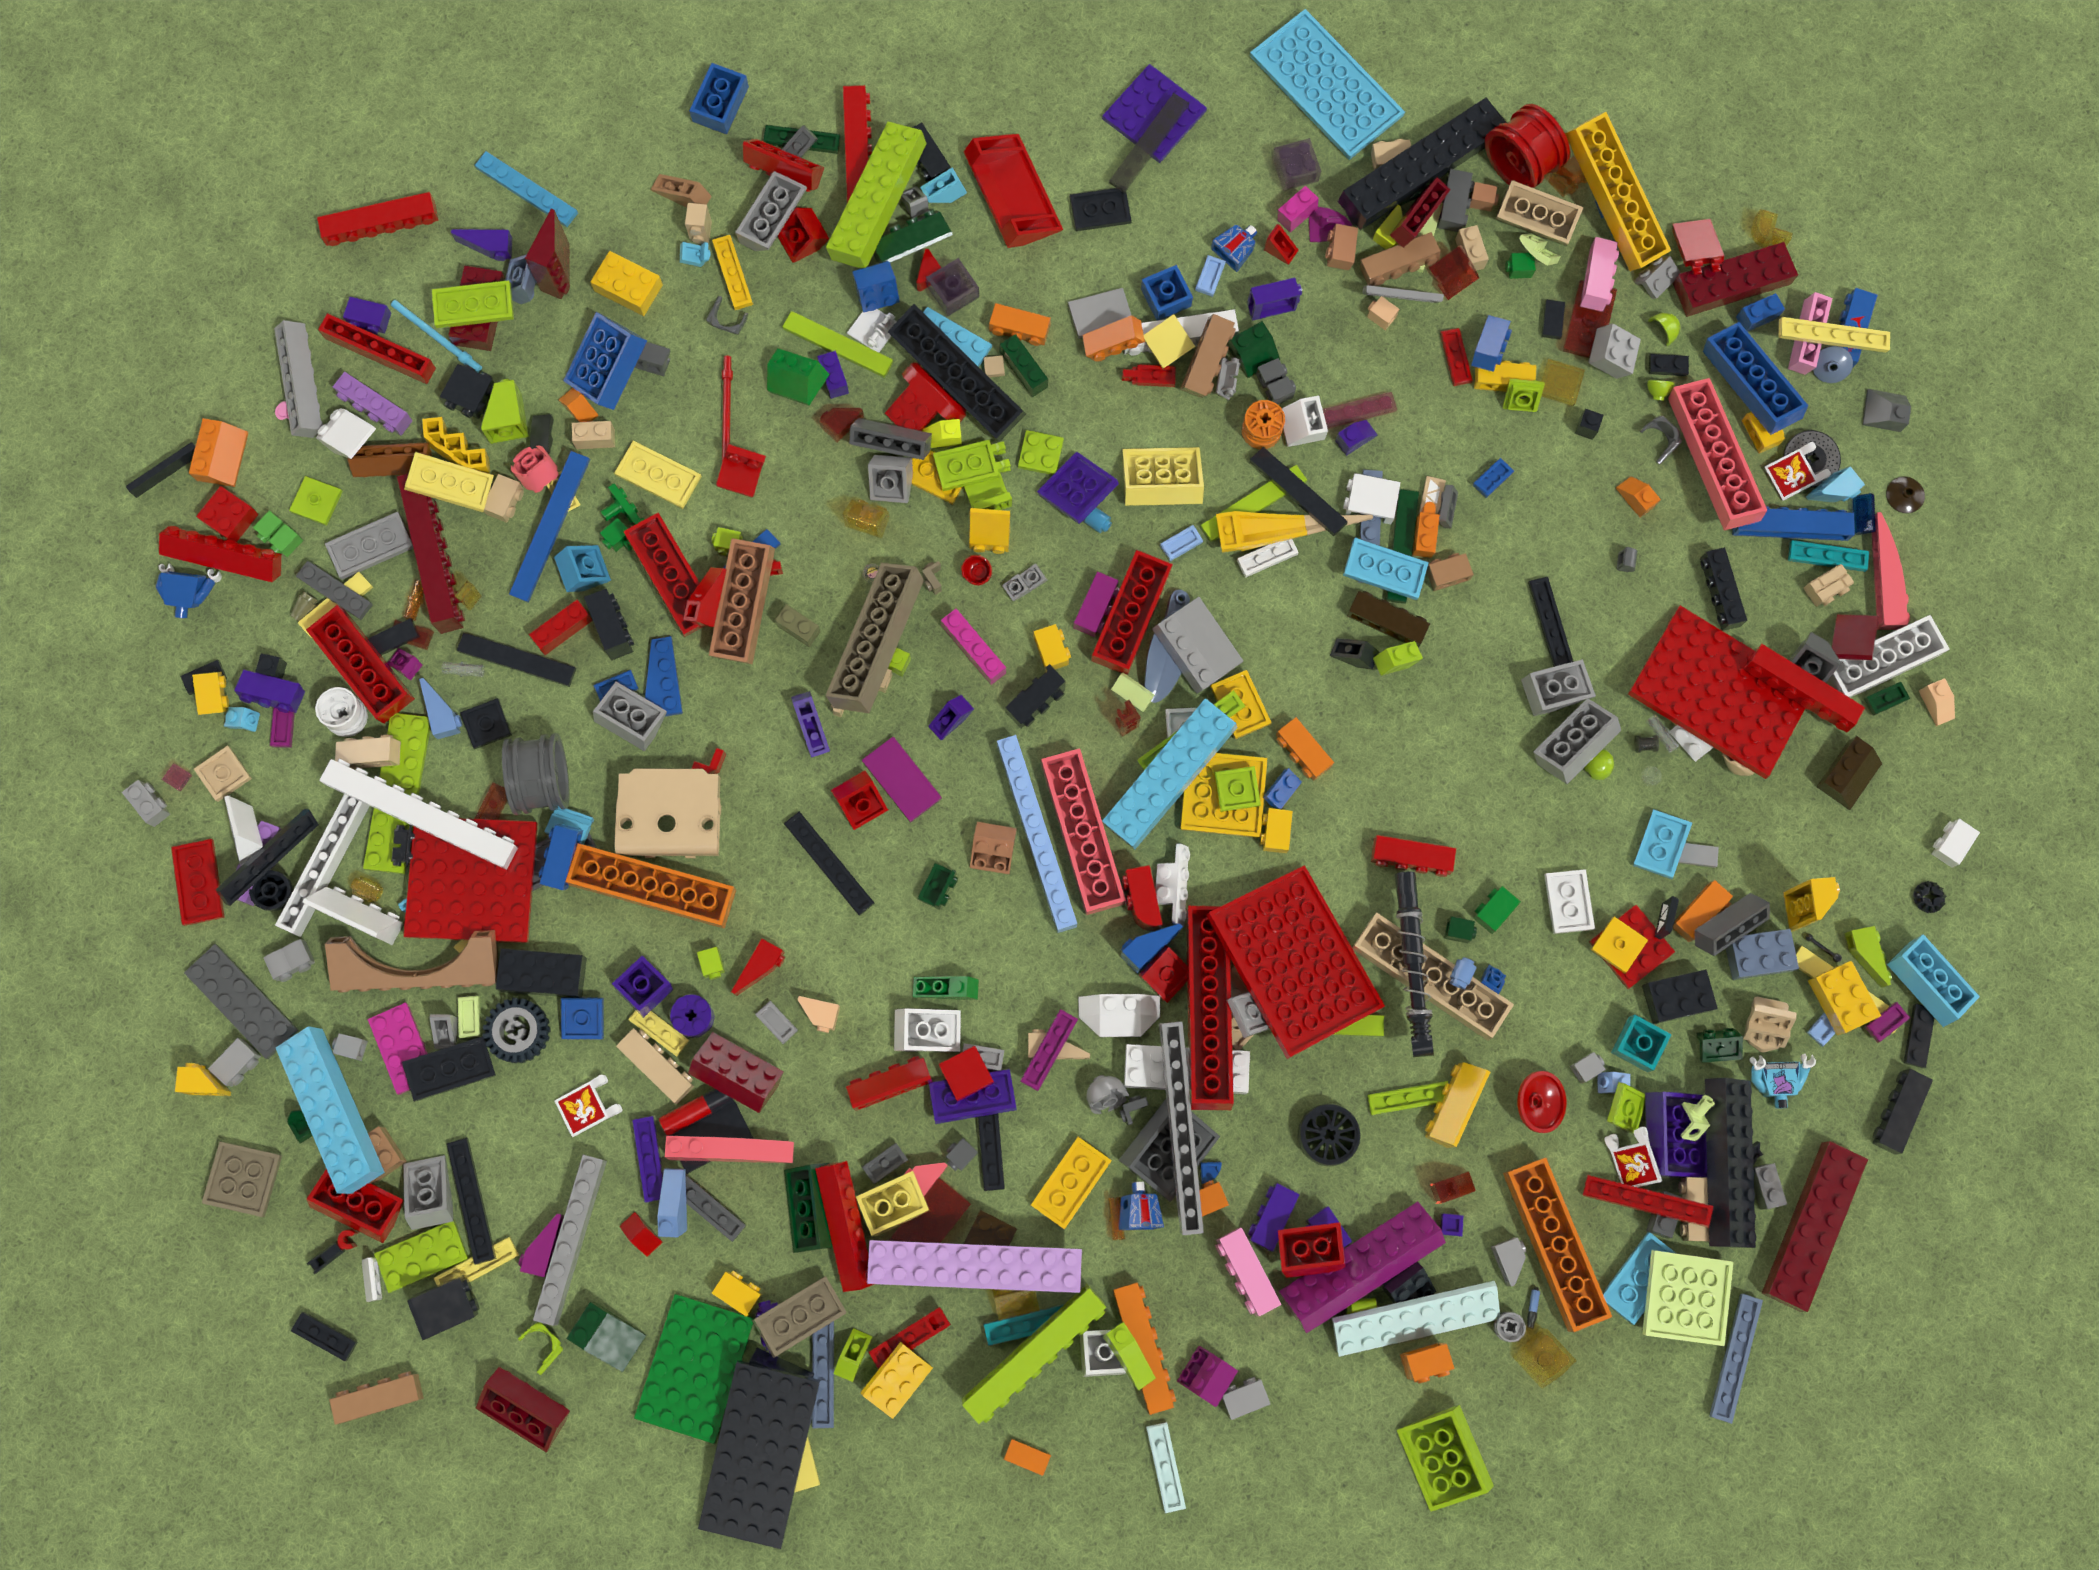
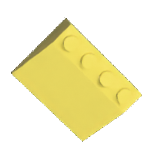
[1122,447,1204,506]

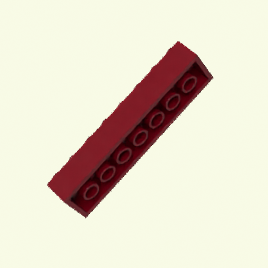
[397,474,465,634]
[1761,1141,1868,1312]

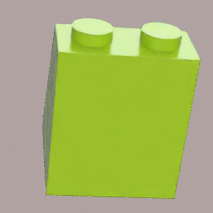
[481,379,529,444]

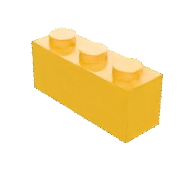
[1474,361,1536,392]

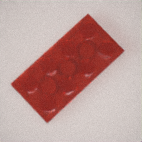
[1563,280,1617,358]
[889,1178,971,1243]

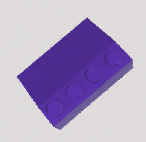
[1645,1092,1707,1178]

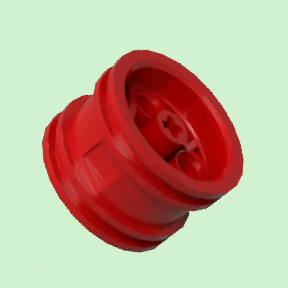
[1485,104,1570,188]

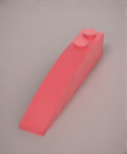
[1871,512,1910,630]
[665,1136,794,1163]

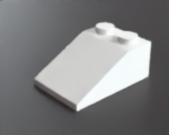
[316,408,376,459]
[894,1009,961,1052]

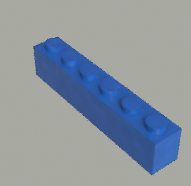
[1732,506,1855,541]

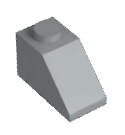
[1491,1238,1526,1286]

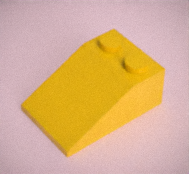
[969,508,1010,554]

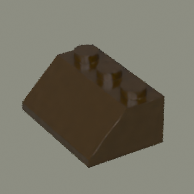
[1817,736,1882,810]

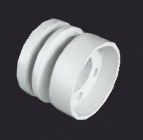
[315,687,368,737]

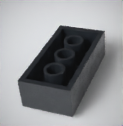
[496,949,587,997]

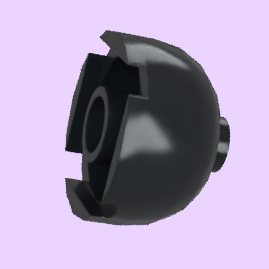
[249,870,294,911]

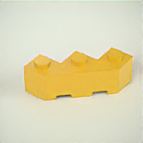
[422,417,490,474]

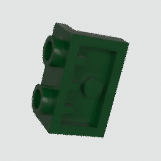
[1696,1028,1743,1063]

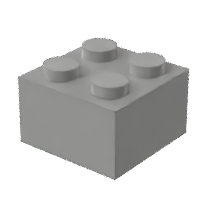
[1589,323,1641,379]

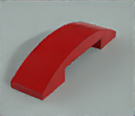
[869,1307,951,1369]

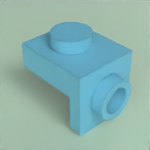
[680,242,710,267]
[224,707,260,732]

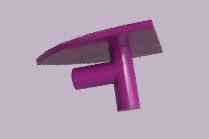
[1309,207,1352,242]

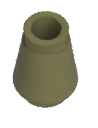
[290,591,318,621]

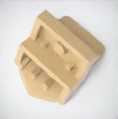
[1743,997,1796,1052]

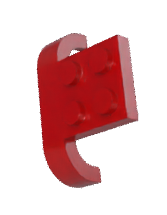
[885,362,966,431]

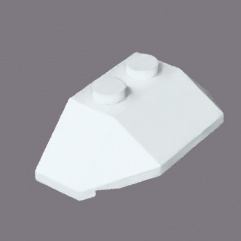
[1079,994,1160,1037]

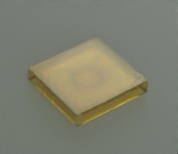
[1541,358,1585,406]

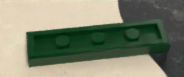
[763,125,841,154]

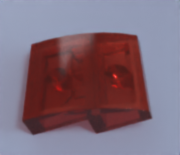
[1429,245,1479,300]

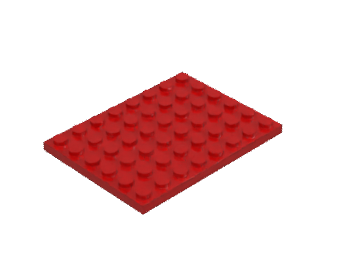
[1628,605,1805,779]
[1206,865,1385,1059]

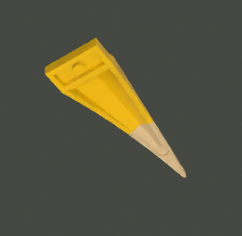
[1216,511,1373,553]

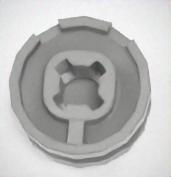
[1494,1312,1526,1342]

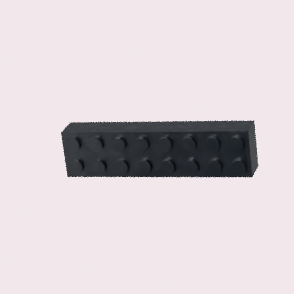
[888,304,1026,442]
[1705,1078,1756,1248]

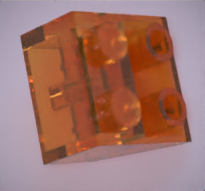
[1548,155,1587,198]

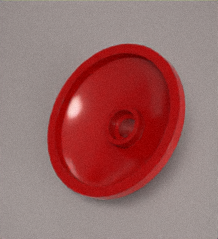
[1517,1071,1567,1133]

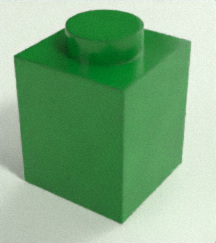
[1505,253,1536,279]
[600,518,628,552]

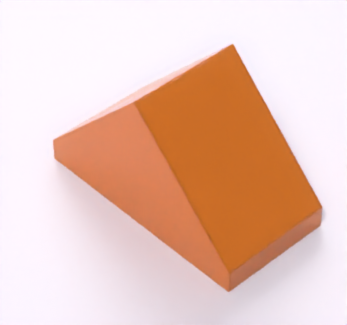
[559,388,598,422]

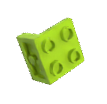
[964,472,1012,510]

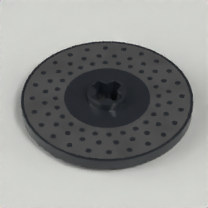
[1783,430,1841,488]

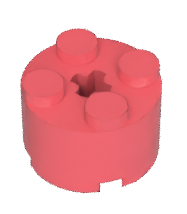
[511,445,559,493]

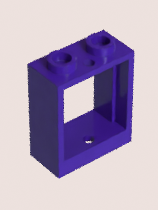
[1247,278,1302,321]

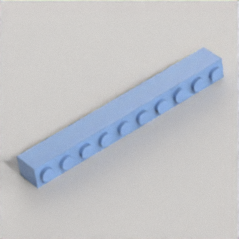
[997,735,1077,933]

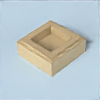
[984,356,1005,378]

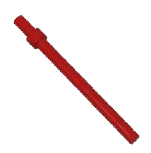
[721,356,733,462]

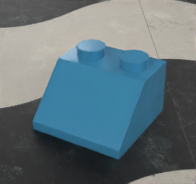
[554,545,611,592]

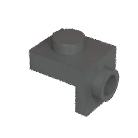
[1119,1095,1148,1126]

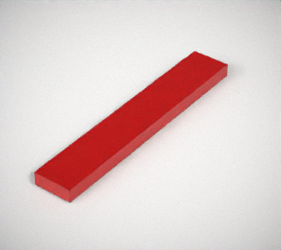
[1583,1175,1713,1228]

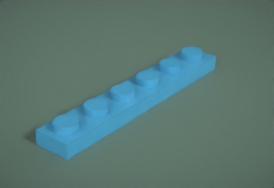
[474,151,578,227]

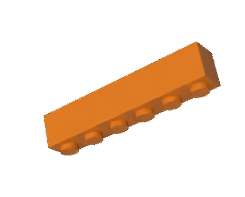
[1113,1282,1176,1415]

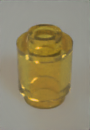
[350,876,383,902]

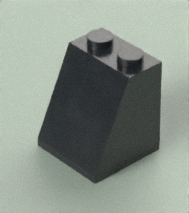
[407,1275,480,1341]

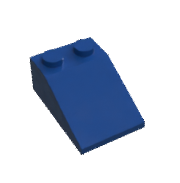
[1120,924,1183,974]

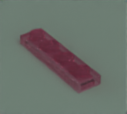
[1322,392,1397,429]

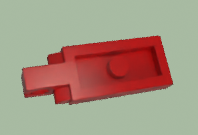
[1122,365,1176,387]

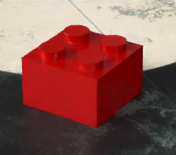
[196,486,259,543]

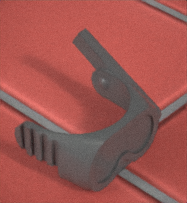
[706,296,748,335]
[1640,416,1682,465]

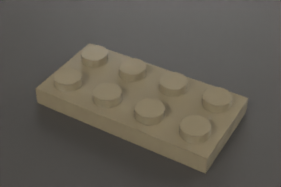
[752,1276,847,1358]

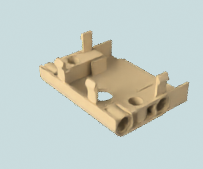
[615,769,721,858]

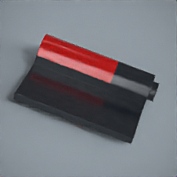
[658,1089,754,1174]

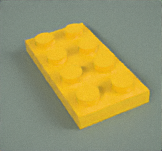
[1031,1137,1112,1230]

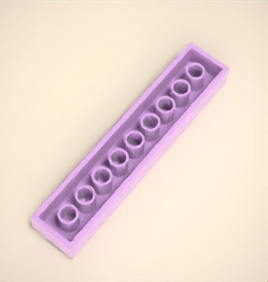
[867,1240,1082,1293]

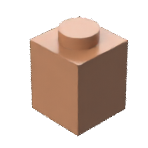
[1469,182,1499,212]

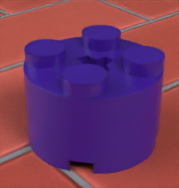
[670,995,715,1038]

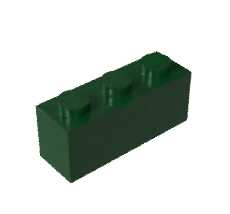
[1000,334,1048,397]

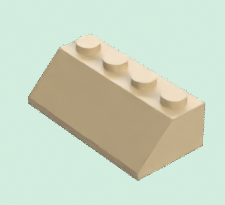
[1496,181,1583,246]

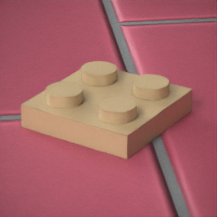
[194,746,252,802]

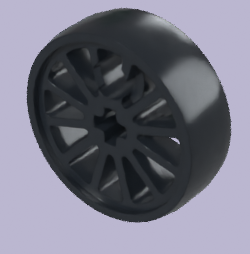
[1298,1104,1361,1167]

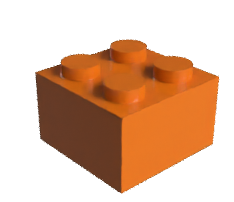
[1400,1342,1455,1384]

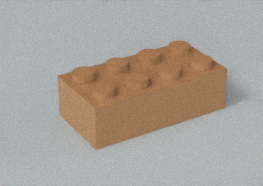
[1180,314,1236,398]

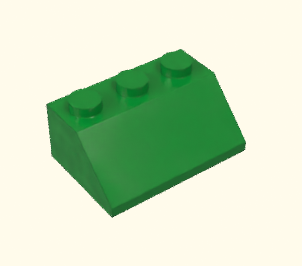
[767,348,830,406]

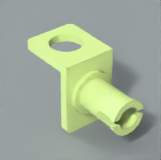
[1680,1095,1715,1141]

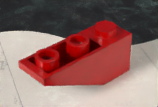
[683,567,727,627]

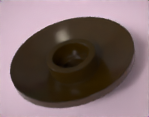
[1886,476,1925,514]

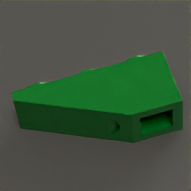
[913,976,979,1000]

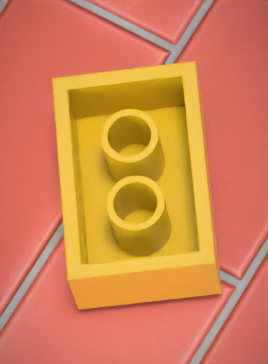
[590,251,663,316]
[1808,961,1881,1035]

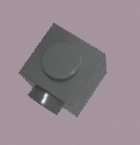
[946,1138,978,1172]

